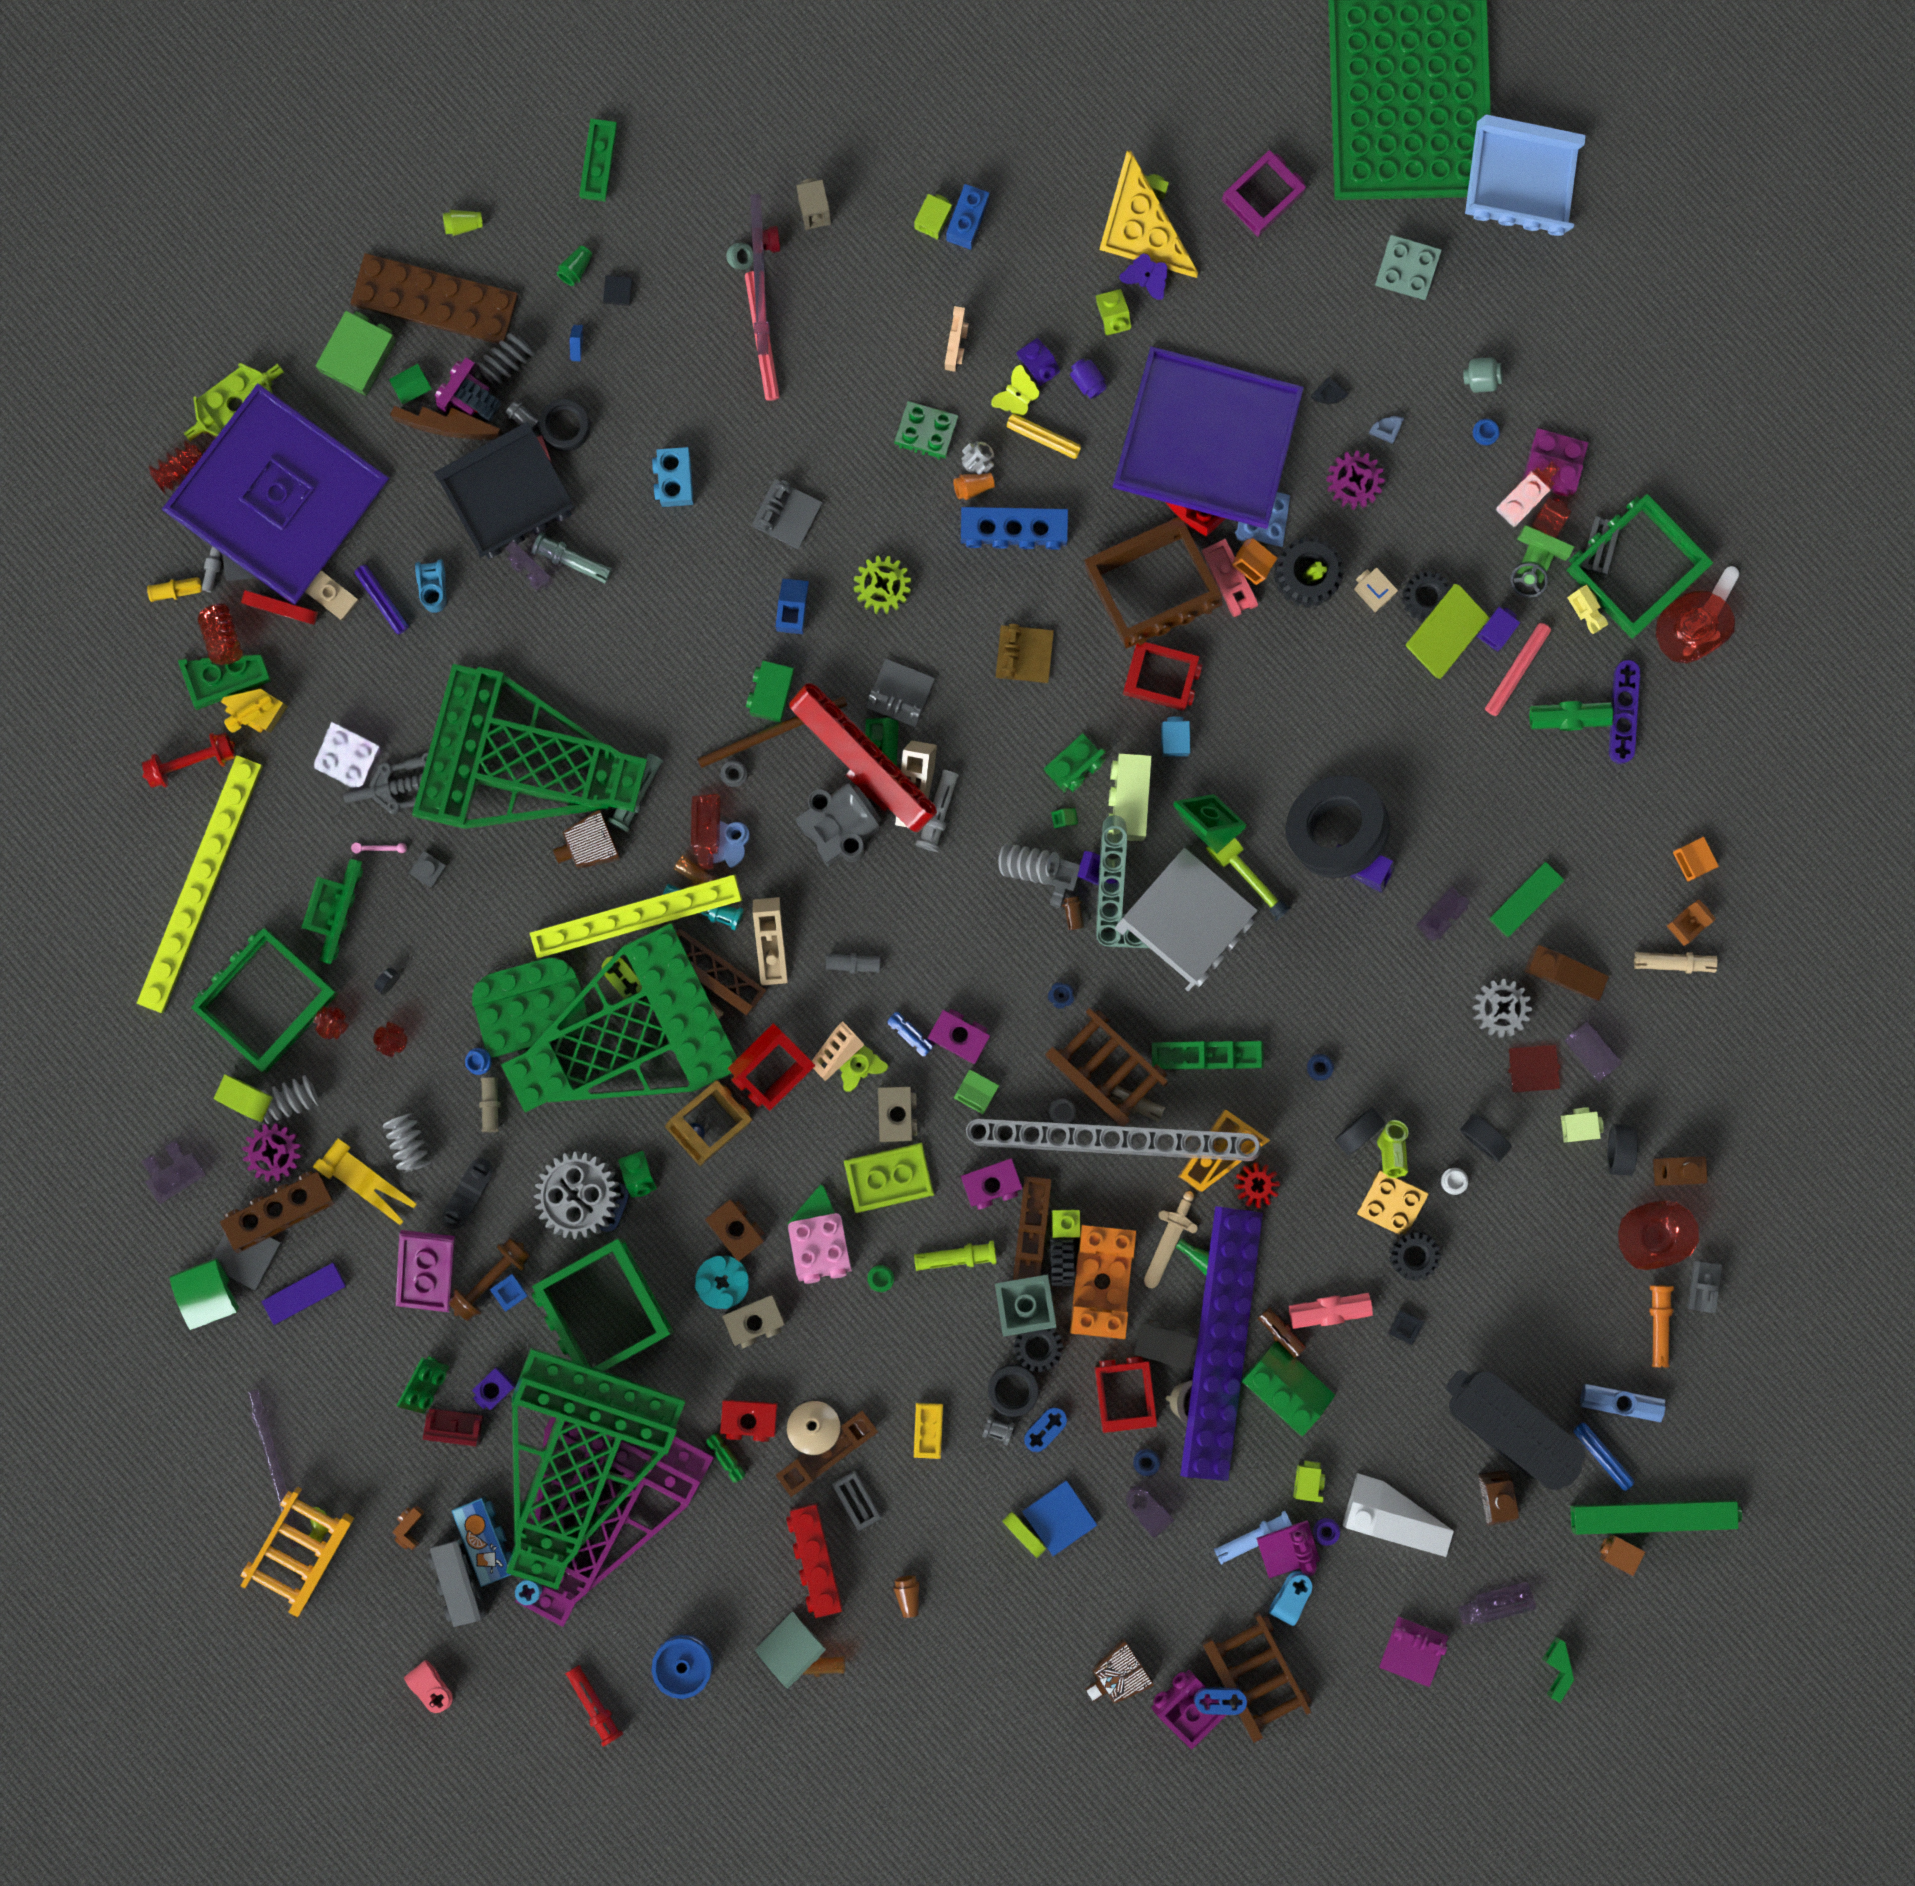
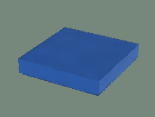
[1022,1480,1097,1556]

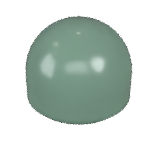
[726,243,754,270]

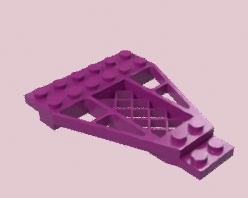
[515,1416,714,1627]

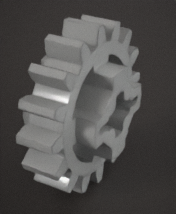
[1472,979,1532,1038]

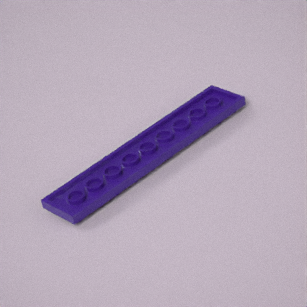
[1180,1206,1263,1481]

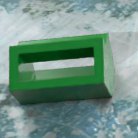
[389,364,431,405]

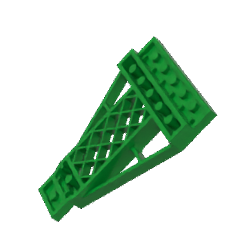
[412,664,647,829]
[501,923,737,1112]
[506,1347,685,1590]

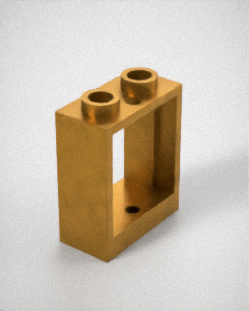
[664,1080,752,1166]

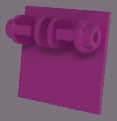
[1256,1520,1320,1578]
[1379,1616,1449,1687]

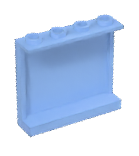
[1465,115,1586,236]

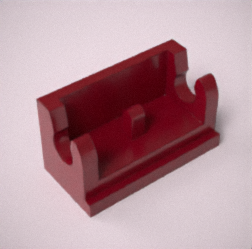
[422,1408,484,1447]

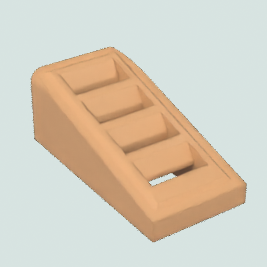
[812,1021,864,1081]

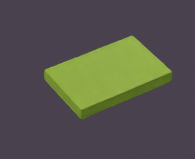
[1405,584,1489,679]
[844,1143,934,1213]

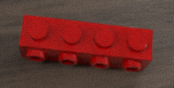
[786,1502,843,1618]

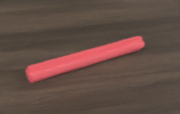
[745,271,780,401]

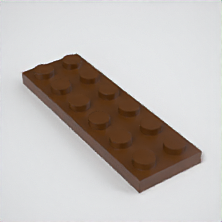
[350,253,518,344]

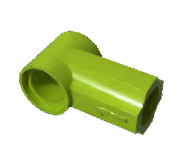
[1377,1120,1409,1178]

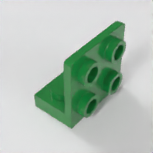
[1043,733,1106,793]

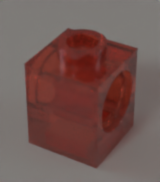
[1531,498,1572,538]

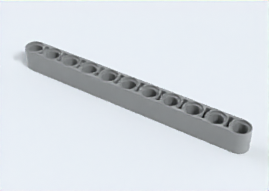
[966,1119,1261,1161]

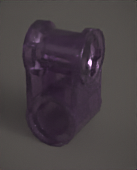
[1126,1486,1175,1539]

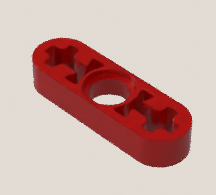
[241,590,318,625]

